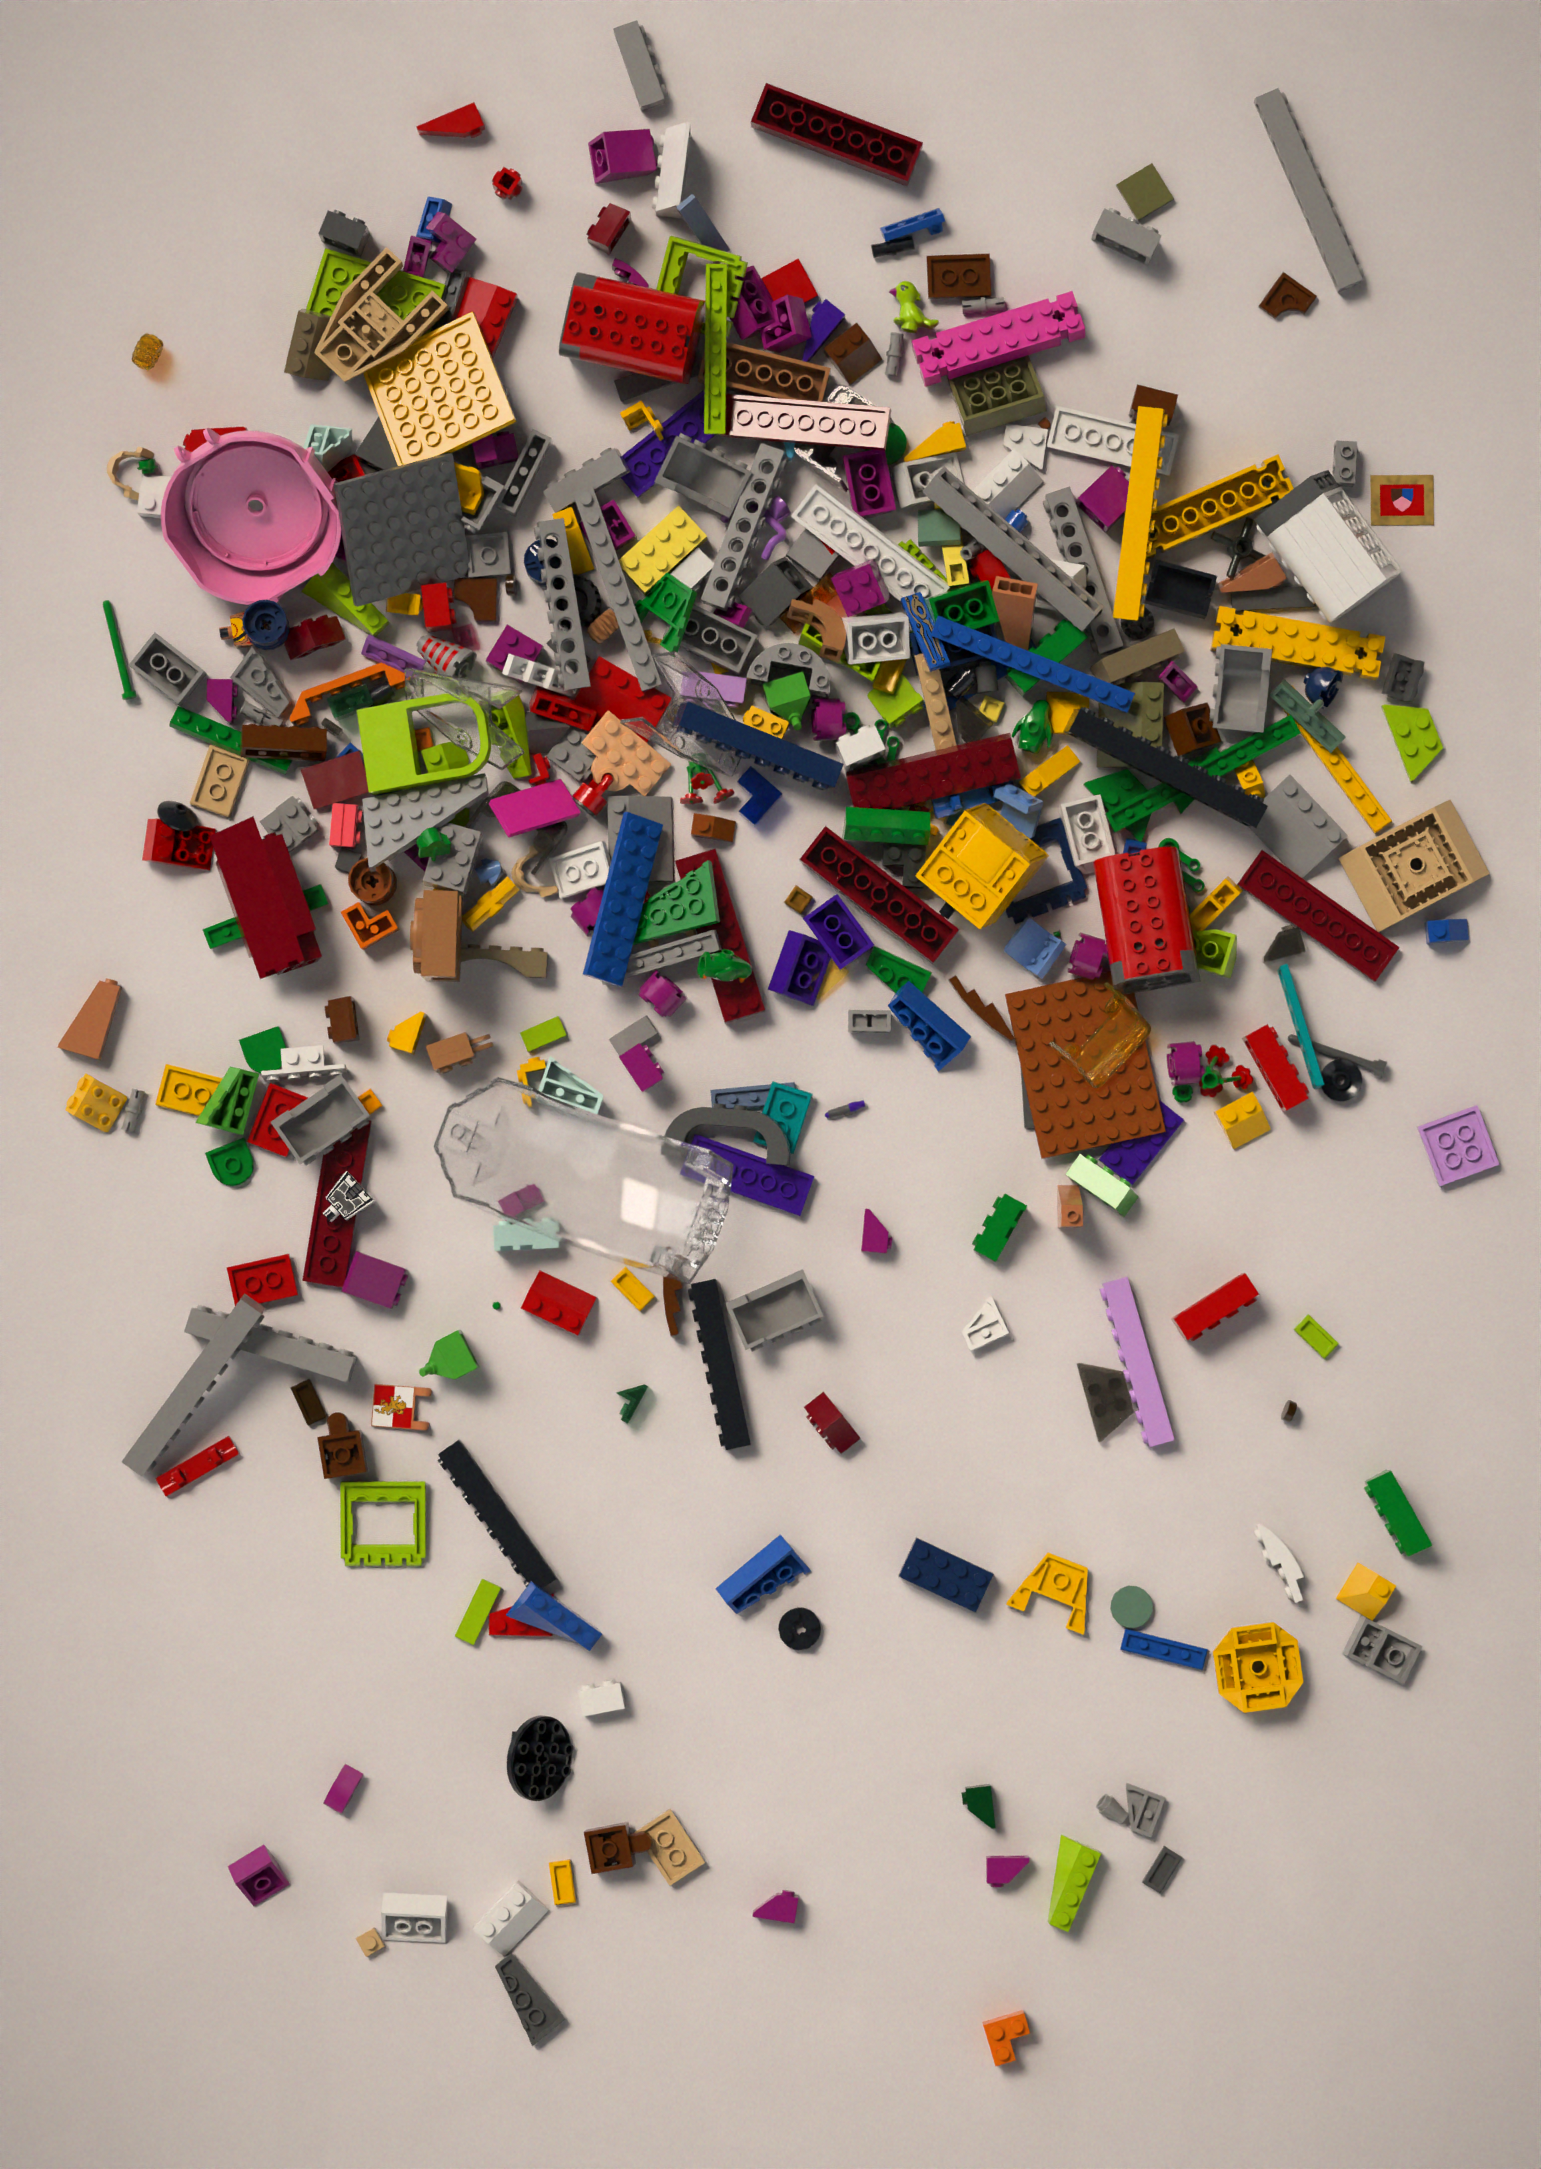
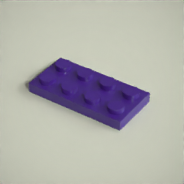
[1098,1100,1184,1186]

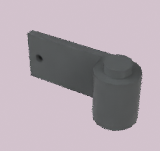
[940,662,999,697]

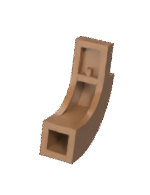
[787,599,846,662]

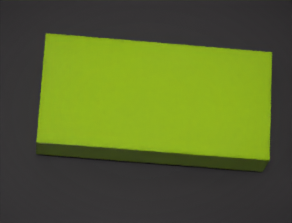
[520,1016,567,1052]
[1293,1314,1339,1359]

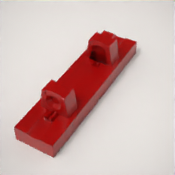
[155,1436,240,1497]

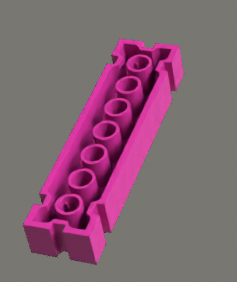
[912,291,1085,387]

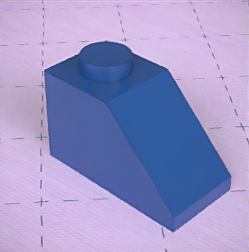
[1424,919,1469,944]

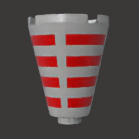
[417,634,477,688]

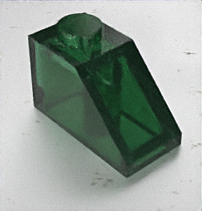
[327,684,374,721]

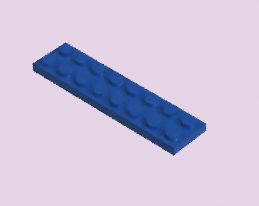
[583,812,663,987]

